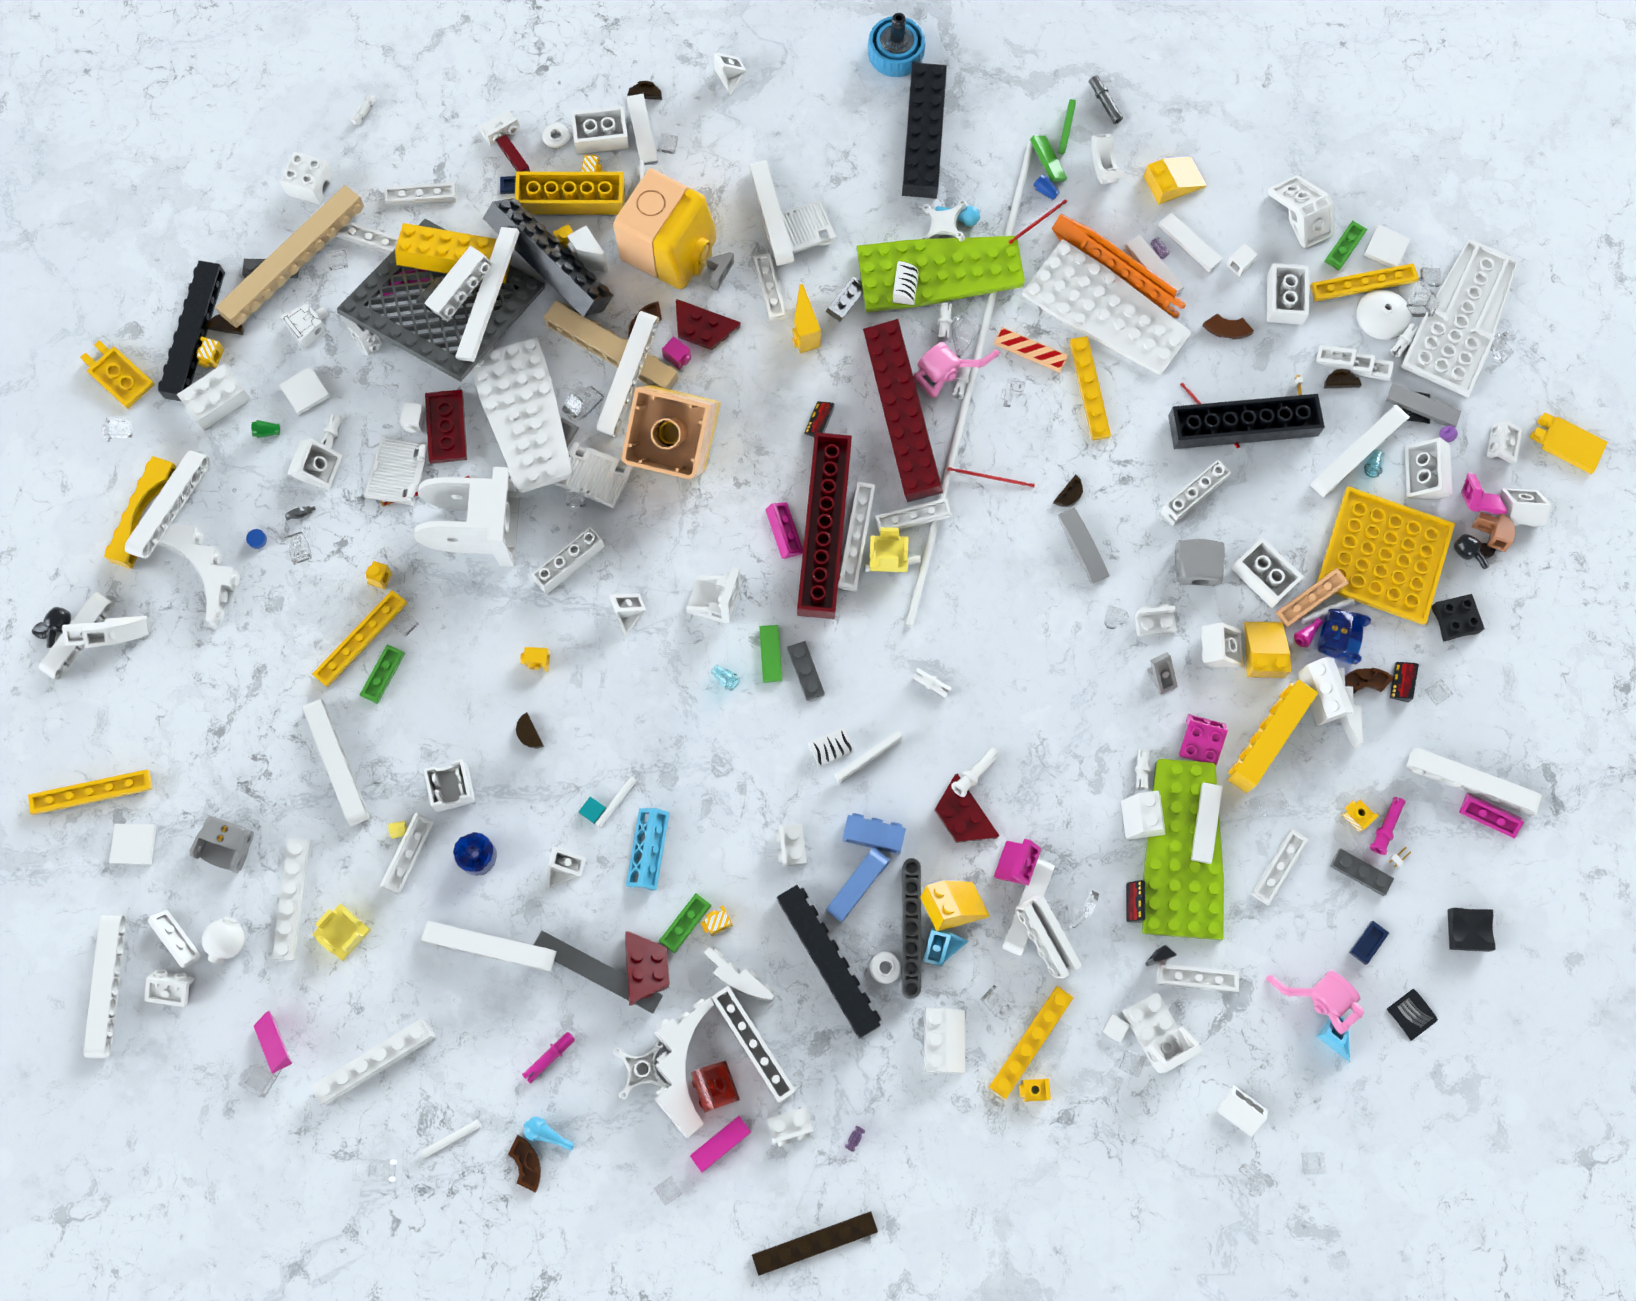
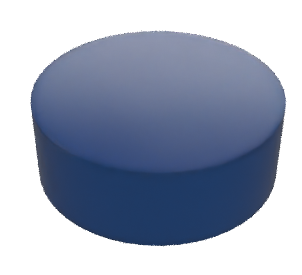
[246,529,267,549]

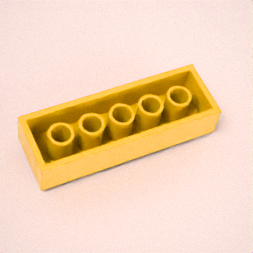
[515,172,625,215]
[395,223,512,283]
[1227,679,1319,794]

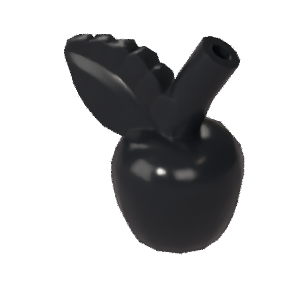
[1454,534,1496,569]
[32,607,71,648]

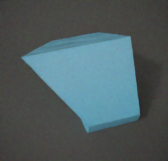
[923,928,969,966]
[1316,1017,1350,1062]

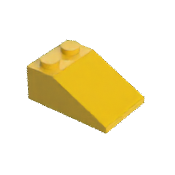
[1143,157,1206,205]
[792,284,821,353]
[1244,622,1291,678]
[920,881,990,932]

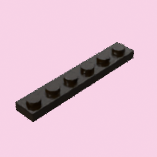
[752,1211,878,1276]

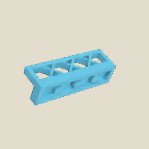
[626,808,669,890]

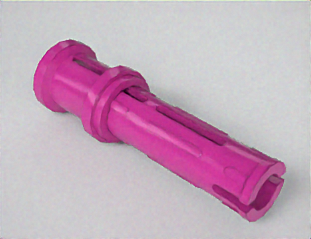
[1369,797,1406,855]

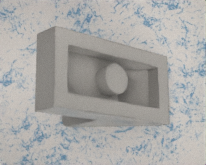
[706,252,734,291]
[1147,653,1178,694]

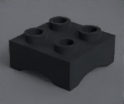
[1431,594,1485,642]
[1447,908,1496,952]

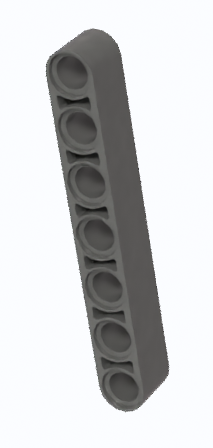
[902,858,921,1000]
[533,930,663,1014]

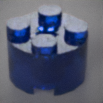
[453,832,497,876]

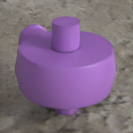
[1439,426,1458,443]

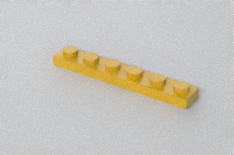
[1309,263,1419,302]
[1069,336,1111,441]
[312,590,408,688]
[28,769,152,815]
[988,986,1074,1099]

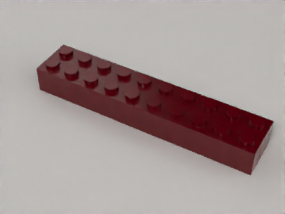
[863,319,943,502]
[797,432,852,619]

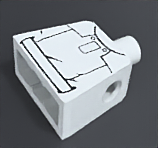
[281,304,329,349]

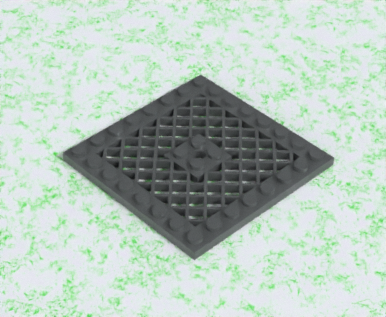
[337,219,545,382]

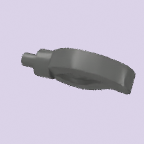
[285,506,316,521]

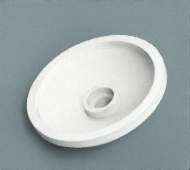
[1356,290,1411,340]

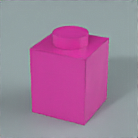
[662,336,691,370]

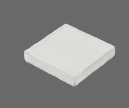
[1363,225,1411,268]
[279,366,331,415]
[109,824,157,865]

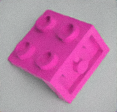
[1461,473,1507,515]
[1179,714,1228,766]
[994,839,1041,886]

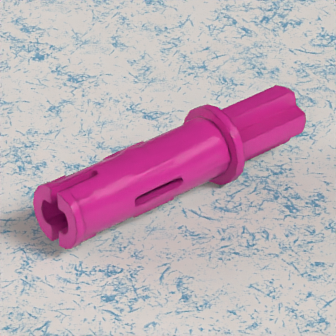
[522,1032,575,1084]

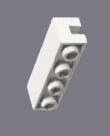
[424,246,493,322]
[1160,459,1231,525]
[532,526,605,594]
[1016,895,1082,978]

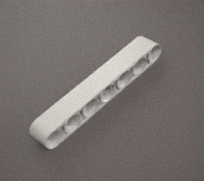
[749,160,794,266]
[597,311,659,437]
[1310,405,1410,498]
[125,450,210,559]
[303,699,370,827]
[1406,748,1542,815]
[83,915,126,1058]
[421,921,557,972]

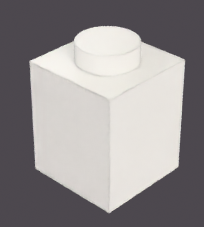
[1226,243,1258,277]
[400,402,426,433]

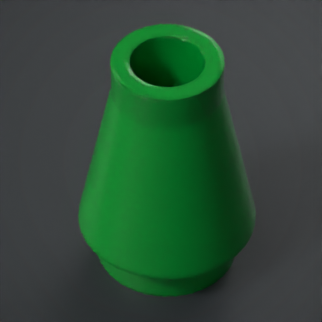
[251,420,280,438]

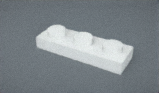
[148,910,201,968]

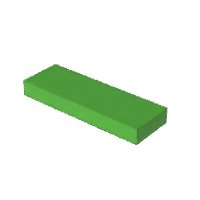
[1058,99,1076,154]
[1030,135,1067,182]
[1324,220,1368,271]
[759,625,782,683]
[359,644,405,704]
[659,893,712,954]

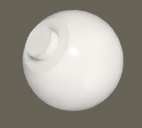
[202,917,245,964]

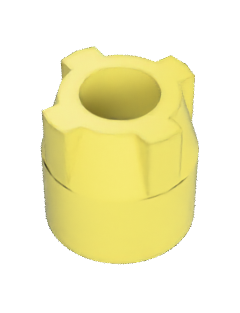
[388,821,407,839]

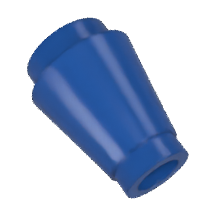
[1033,174,1060,201]

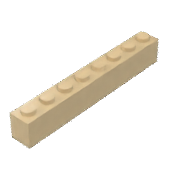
[543,300,678,390]

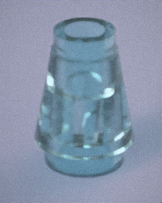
[1364,450,1385,478]
[711,665,740,691]

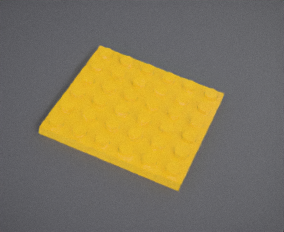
[1316,486,1455,625]

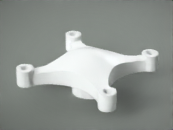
[921,199,967,242]
[612,1040,669,1100]

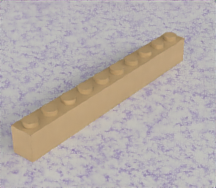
[216,185,364,328]

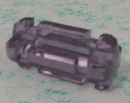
[1151,237,1170,259]
[845,1126,865,1152]

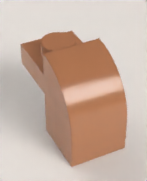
[1472,512,1515,552]

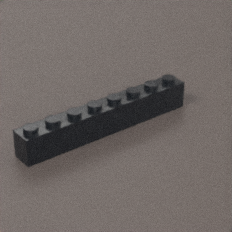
[158,261,225,402]
[776,885,881,1039]

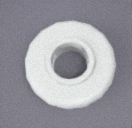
[542,123,570,148]
[870,952,902,984]

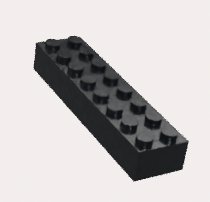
[902,62,947,199]
[483,198,614,317]
[1168,394,1325,449]

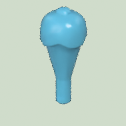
[935,205,980,226]
[524,1116,575,1151]

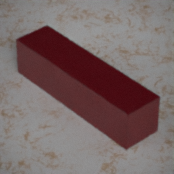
[496,134,530,172]

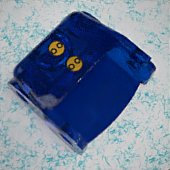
[1317,608,1371,665]

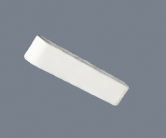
[39,593,115,680]
[1002,859,1055,956]

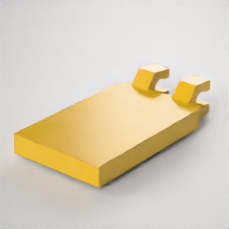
[80,340,155,409]
[1529,412,1608,474]

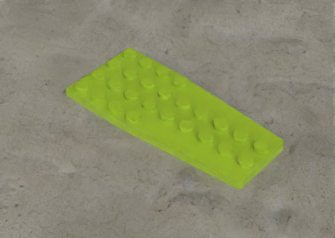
[856,236,1025,313]
[1142,759,1224,940]

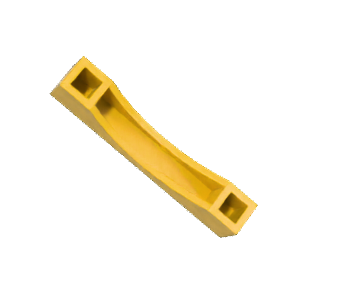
[104,456,177,569]

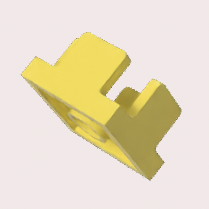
[870,527,908,572]
[312,904,371,961]

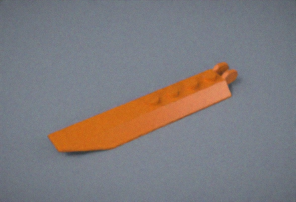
[1052,214,1186,318]

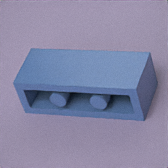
[842,813,906,854]

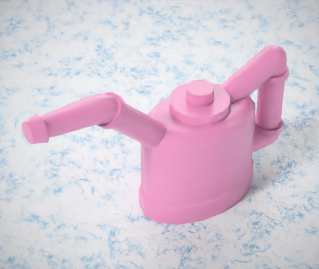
[914,342,1000,398]
[1266,970,1364,1034]

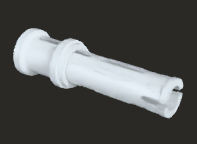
[951,748,1000,797]

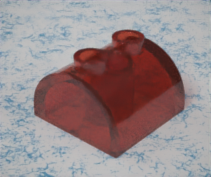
[691,1060,740,1113]

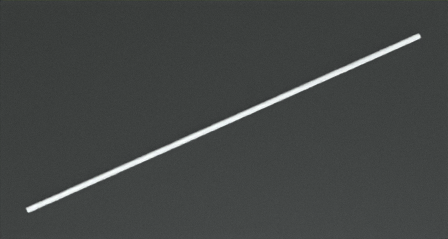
[906,141,1034,627]

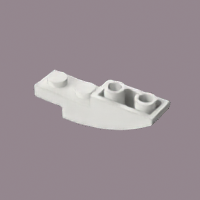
[62,616,149,648]
[704,947,775,1001]

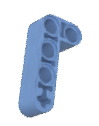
[826,847,891,923]

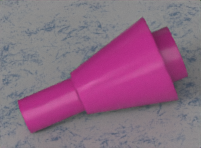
[1294,618,1323,648]

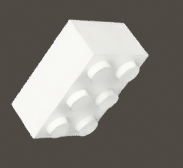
[571,106,629,154]
[1267,263,1309,325]
[177,363,250,430]
[1231,537,1304,608]

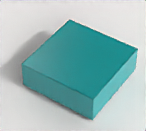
[578,796,606,825]

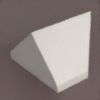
[714,52,746,96]
[609,593,646,638]
[546,847,586,890]

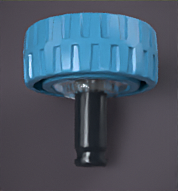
[868,13,925,77]

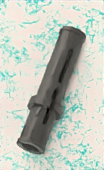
[1088,75,1123,124]

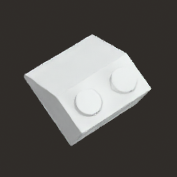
[567,226,608,272]
[287,438,343,489]
[1501,488,1551,527]
[1201,622,1244,668]
[1121,791,1166,840]

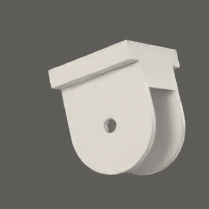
[414,467,520,566]

